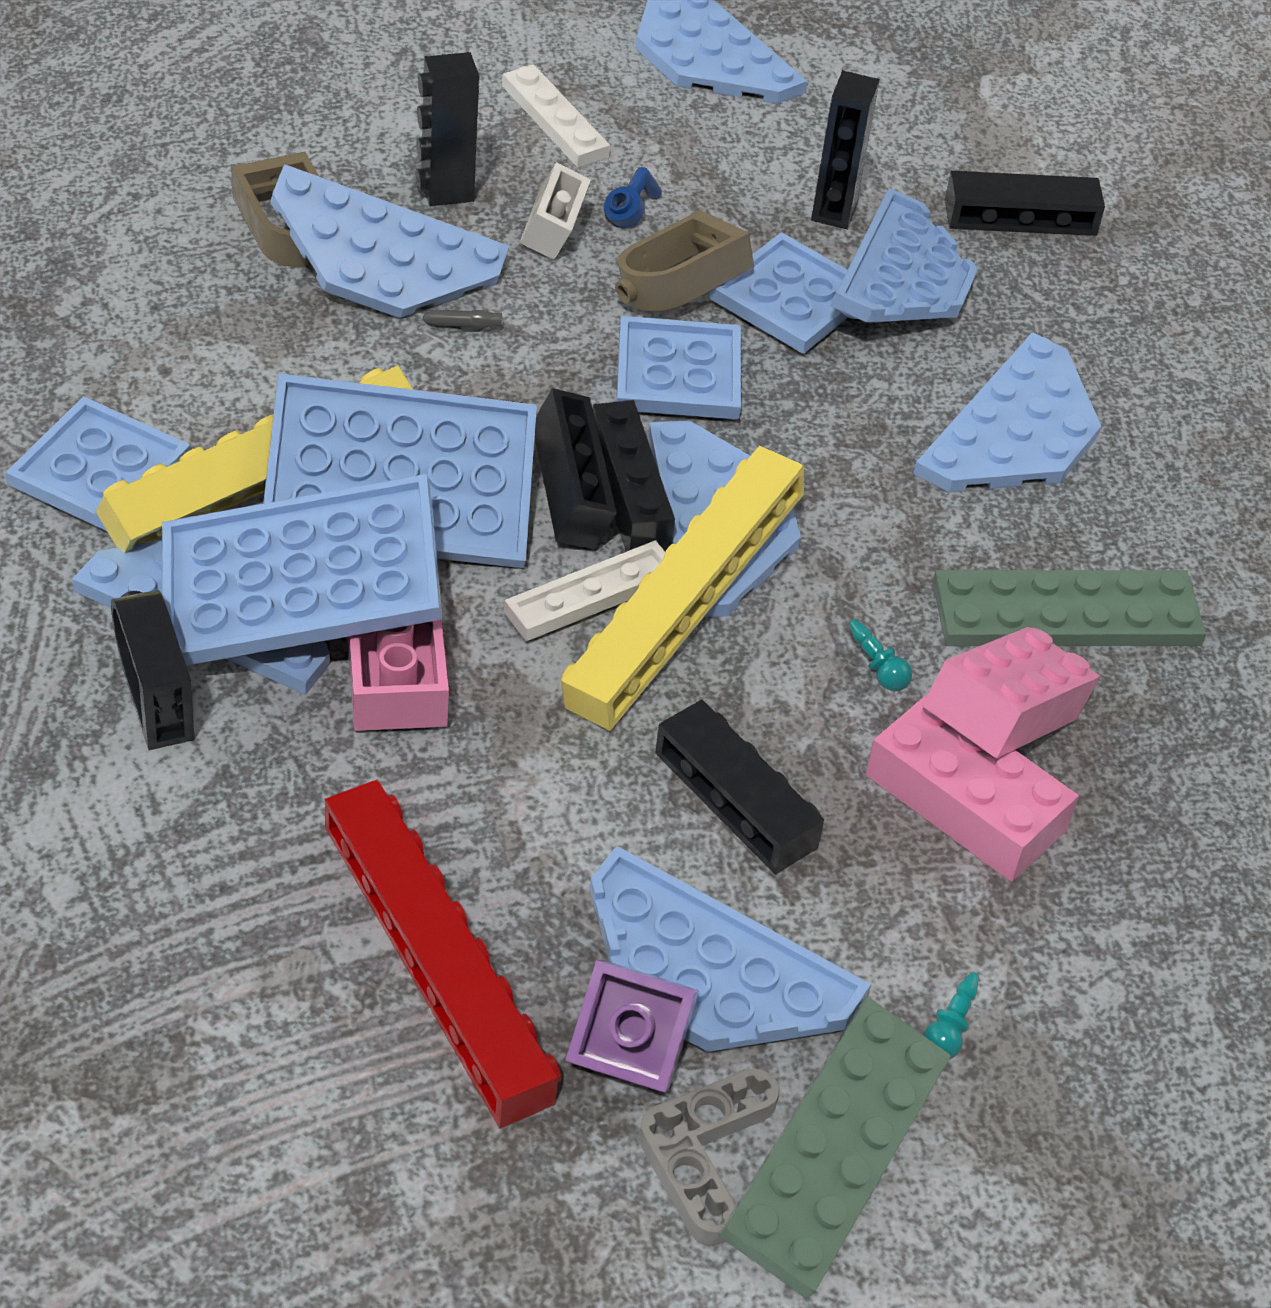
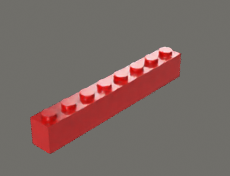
[325,779,561,1129]

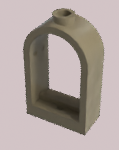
[231,151,320,267]
[615,210,754,311]

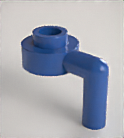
[604,167,662,228]

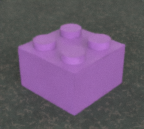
[565,960,699,1092]

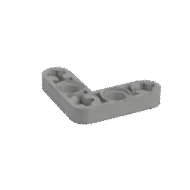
[639,1069,779,1246]

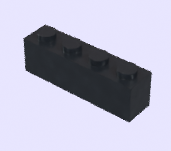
[415,52,480,207]
[811,70,880,230]
[944,170,1105,236]
[535,388,617,549]
[593,400,675,552]
[655,699,825,875]

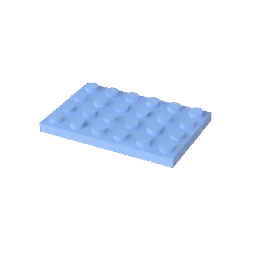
[263,373,537,568]
[162,474,443,666]

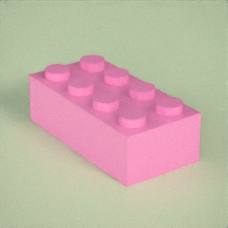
[347,620,449,731]
[922,627,1101,759]
[865,694,1079,882]

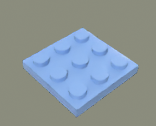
[709,232,848,354]
[616,316,741,419]
[5,396,191,531]

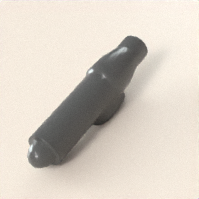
[423,310,502,332]

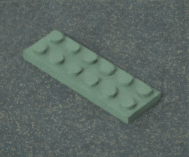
[932,570,1206,646]
[718,996,951,1299]

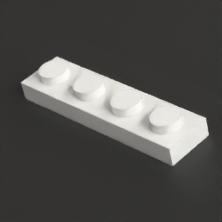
[502,64,610,168]
[504,540,665,641]

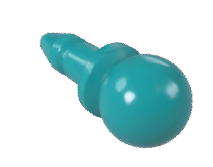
[849,619,912,691]
[923,972,979,1059]

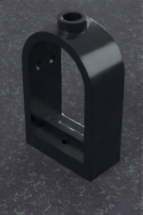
[111,590,195,751]

